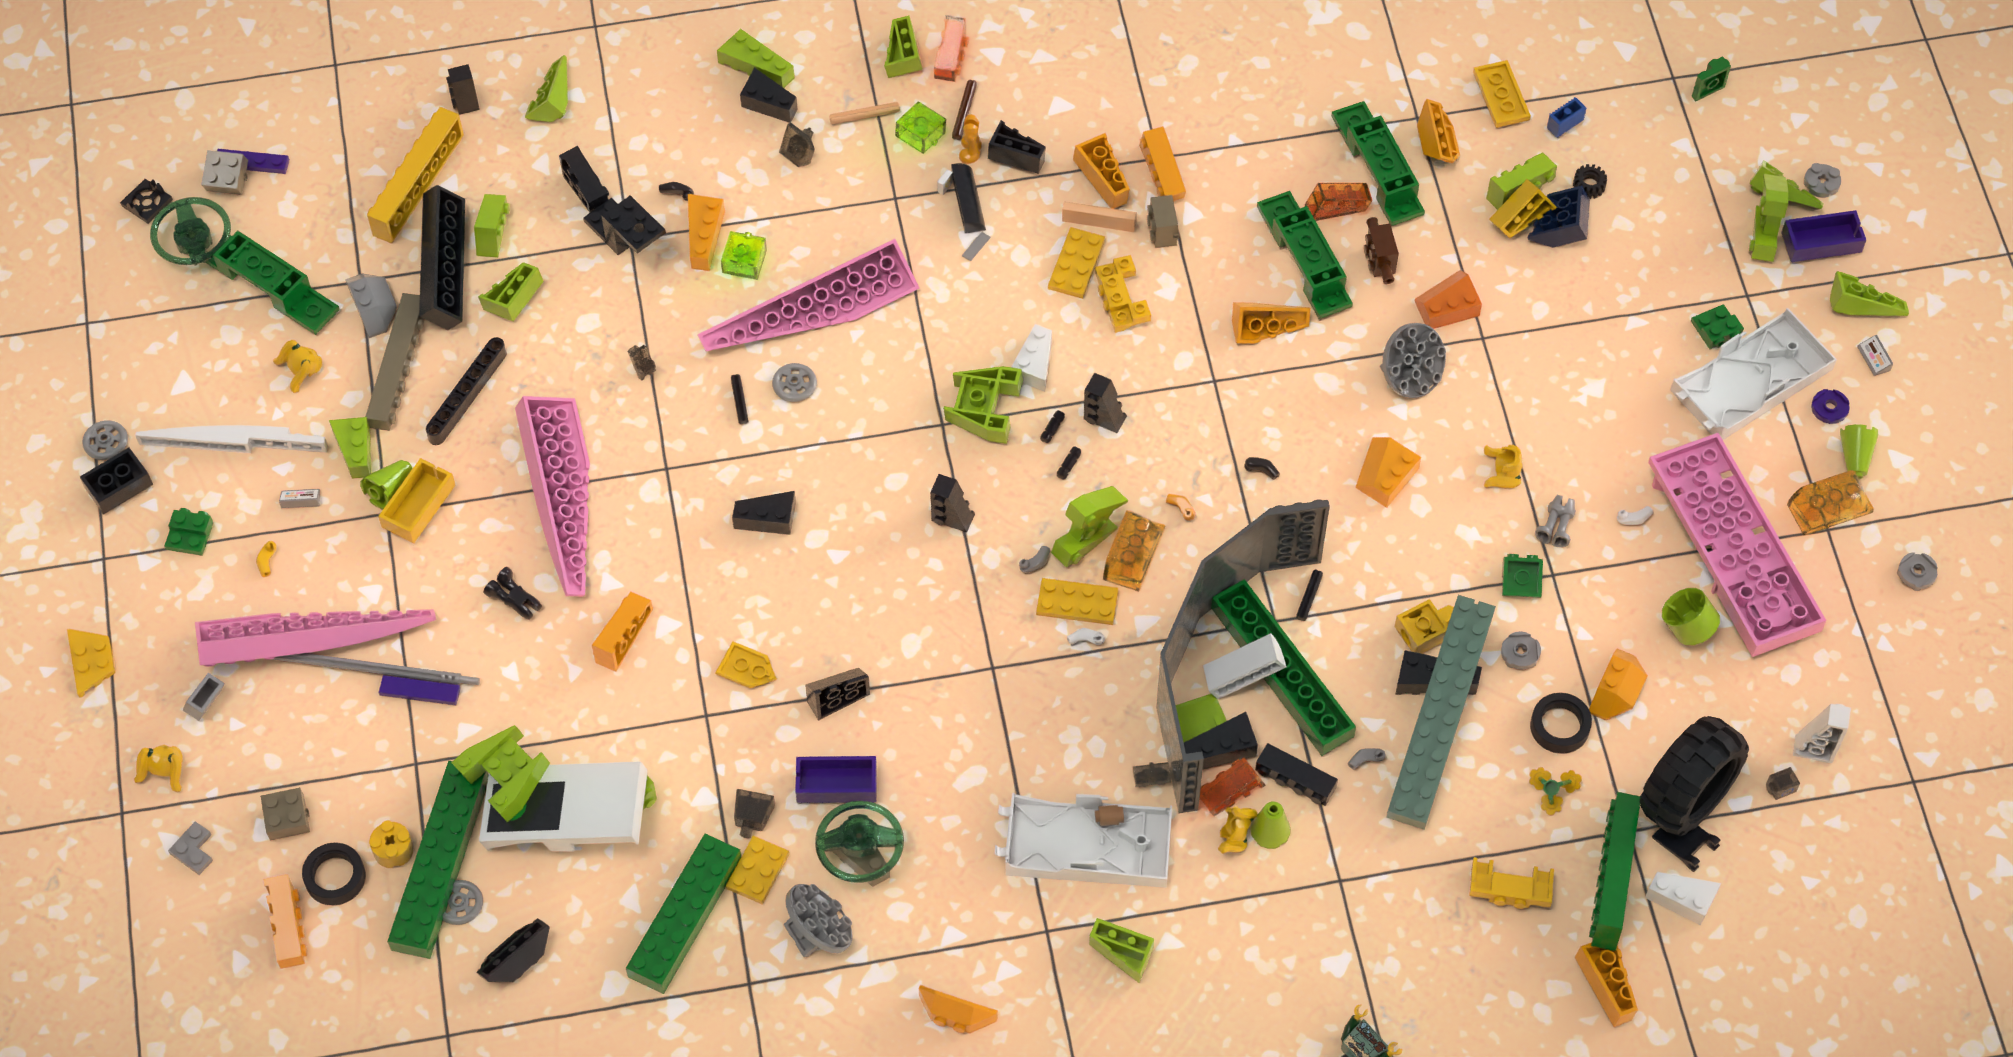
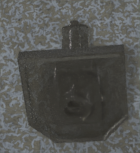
[779,123,815,167]

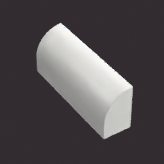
[1203,633,1286,699]

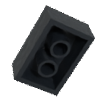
[80,447,153,515]

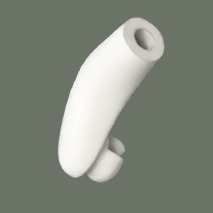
[1617,506,1654,525]
[1067,628,1105,645]

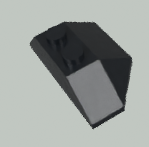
[476,918,550,982]

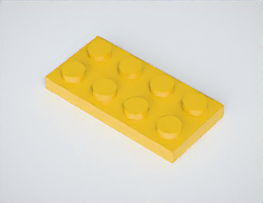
[1473,60,1531,128]
[1048,227,1105,299]
[1036,578,1118,625]

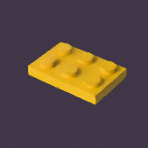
[726,835,789,904]

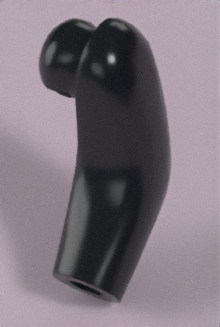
[659,182,694,201]
[1244,457,1280,480]

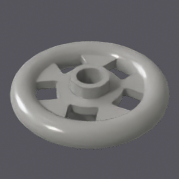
[772,363,817,402]
[82,420,128,460]
[443,880,483,925]

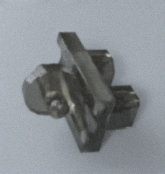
[627,344,656,381]
[1132,762,1171,788]

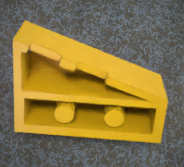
[1489,179,1557,238]

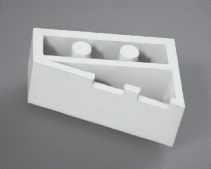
[1011,324,1052,392]
[1645,872,1721,926]

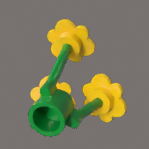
[1529,767,1582,816]

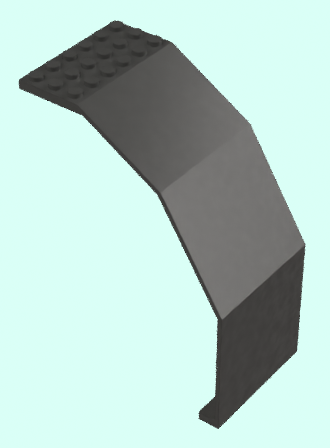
[1156,499,1330,814]

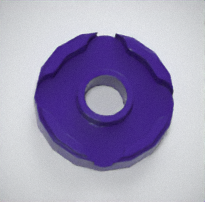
[1811,389,1850,424]

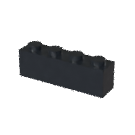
[1255,743,1338,806]

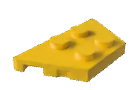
[67,629,116,698]

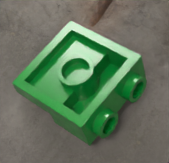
[1692,56,1731,102]
[1691,304,1744,350]
[164,508,213,556]
[1502,554,1543,598]

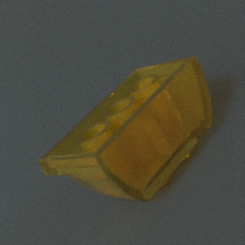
[1787,470,1874,536]
[1103,510,1165,592]

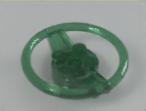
[150,197,231,266]
[815,801,904,883]

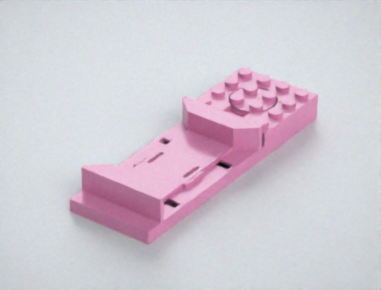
[1648,433,1826,657]

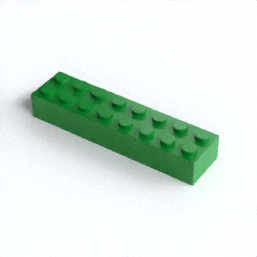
[1589,792,1640,951]
[626,833,741,994]

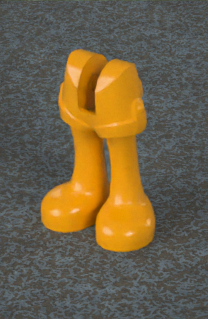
[959,114,982,164]

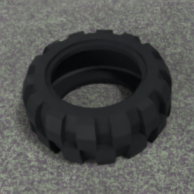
[1639,716,1749,836]

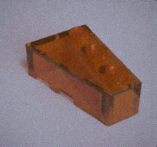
[934,15,969,82]
[1304,183,1373,221]
[1200,757,1266,816]

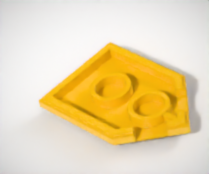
[715,641,777,689]

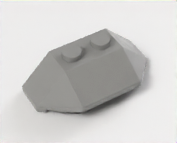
[345,273,397,338]

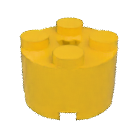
[369,820,413,868]

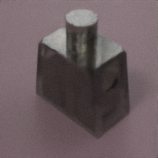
[734,789,775,838]

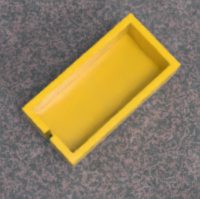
[378,458,455,543]

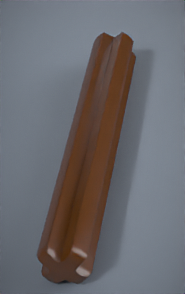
[952,79,977,140]

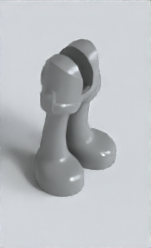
[1535,494,1576,547]

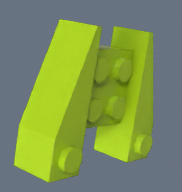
[1749,174,1788,262]
[943,366,1023,444]
[1051,486,1129,568]
[451,725,550,822]

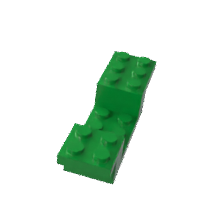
[1331,101,1425,226]
[1257,191,1353,319]
[204,230,340,335]

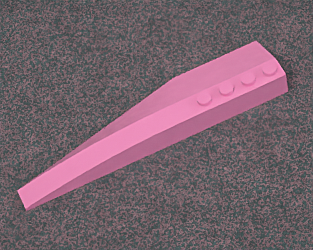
[697,239,919,351]
[515,396,590,597]
[195,609,436,667]

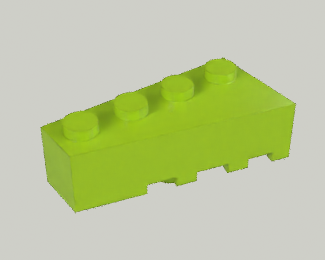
[1486,152,1557,210]

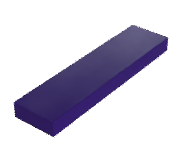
[378,675,461,706]

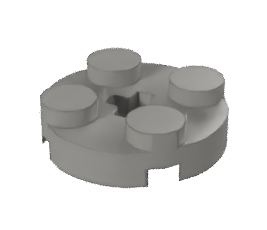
[1804,163,1841,198]
[1897,552,1938,591]
[1501,631,1541,670]

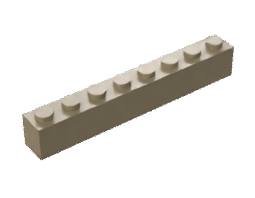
[365,293,424,431]

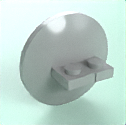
[1380,323,1446,398]
[783,884,853,957]

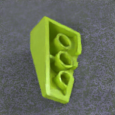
[525,55,568,122]
[1749,160,1824,209]
[1830,271,1909,316]

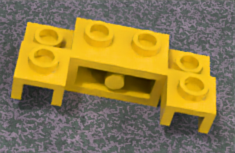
[1095,255,1151,333]
[1469,857,1554,909]

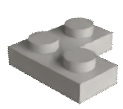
[168,821,213,875]

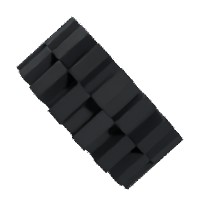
[1573,164,1607,199]

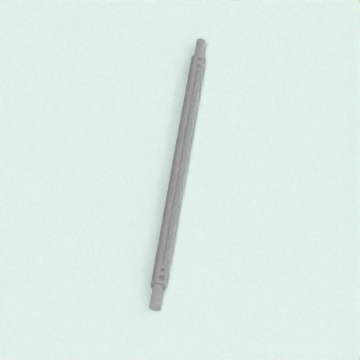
[272,653,480,686]

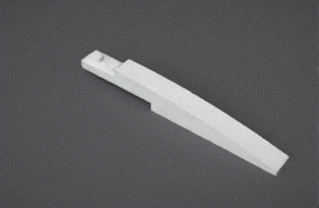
[135,425,328,454]

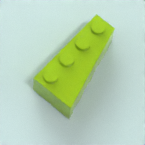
[717,28,795,88]

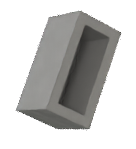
[183,673,225,721]

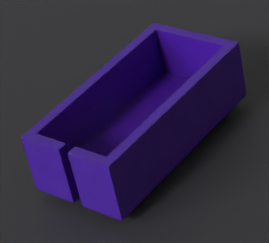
[1781,210,1866,263]
[795,756,877,803]

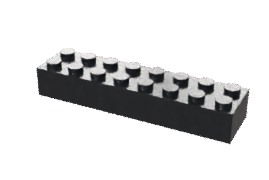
[419,185,465,330]

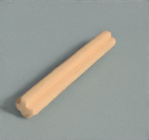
[829,102,900,124]

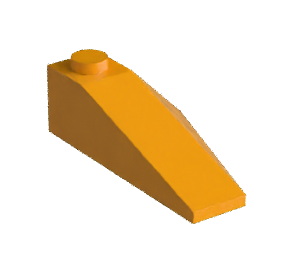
[1232,302,1311,344]

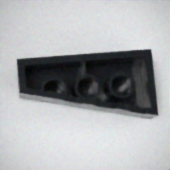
[1395,650,1482,695]
[1184,711,1258,770]

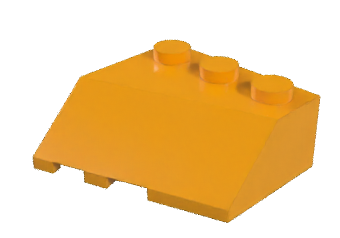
[1356,437,1421,508]

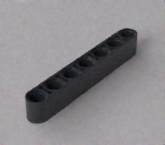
[426,337,507,445]

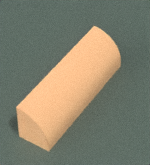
[1062,201,1137,232]

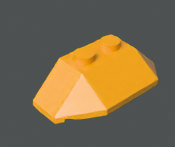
[1417,99,1460,163]
[1589,648,1648,720]
[918,985,998,1033]

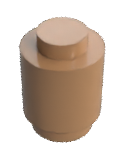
[1095,805,1124,826]

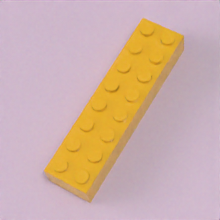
[367,107,464,243]

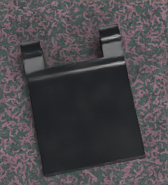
[1652,826,1721,872]

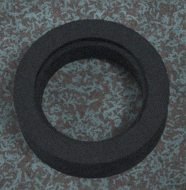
[1530,692,1592,754]
[302,842,366,906]

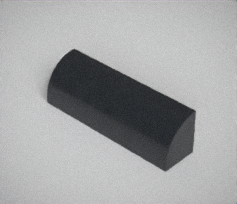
[951,163,986,234]

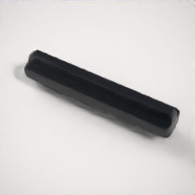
[731,374,749,425]
[1296,569,1323,621]

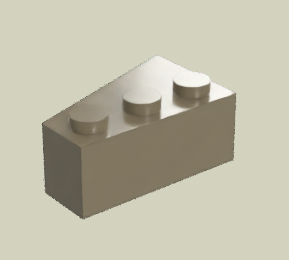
[825,820,890,887]

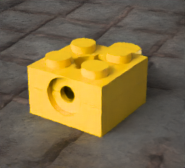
[1394,599,1454,654]

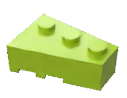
[884,15,923,78]
[474,194,510,258]
[478,262,544,322]
[329,417,371,479]
[1089,918,1154,983]

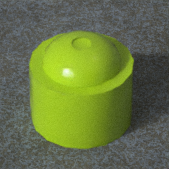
[1662,588,1720,645]

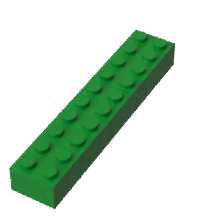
[1211,579,1356,756]
[387,761,489,959]

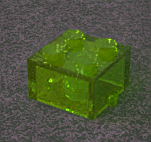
[895,101,946,154]
[721,231,767,280]

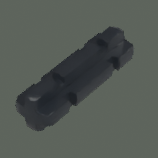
[1040,410,1065,443]
[1057,446,1081,480]

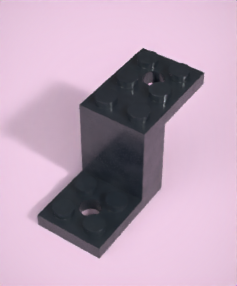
[583,195,666,255]

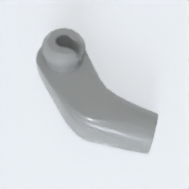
[1019,546,1050,573]
[1347,748,1386,770]

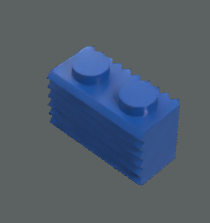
[1547,97,1587,138]

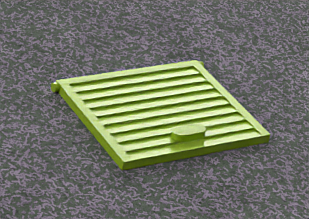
[1176,694,1227,743]

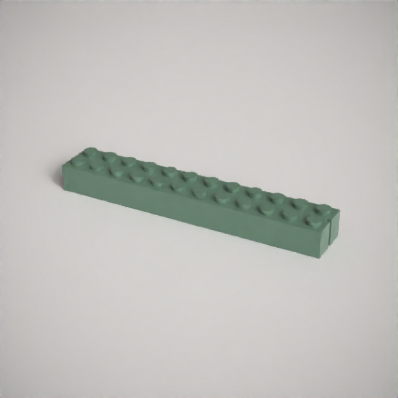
[1386,594,1496,830]

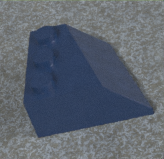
[1527,185,1590,248]

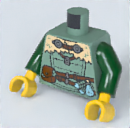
[1341,1004,1402,1057]

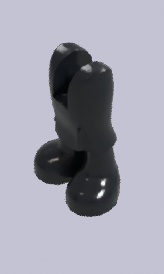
[483,566,542,620]

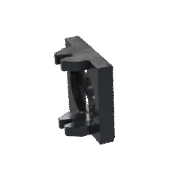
[120,179,173,224]

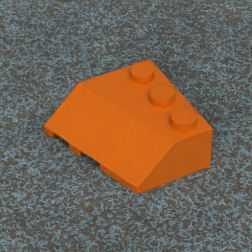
[1414,270,1482,329]

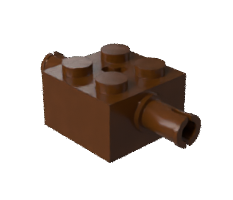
[1363,217,1399,284]

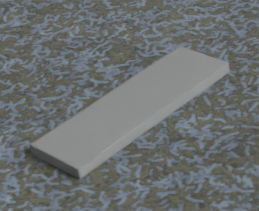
[962,232,991,261]

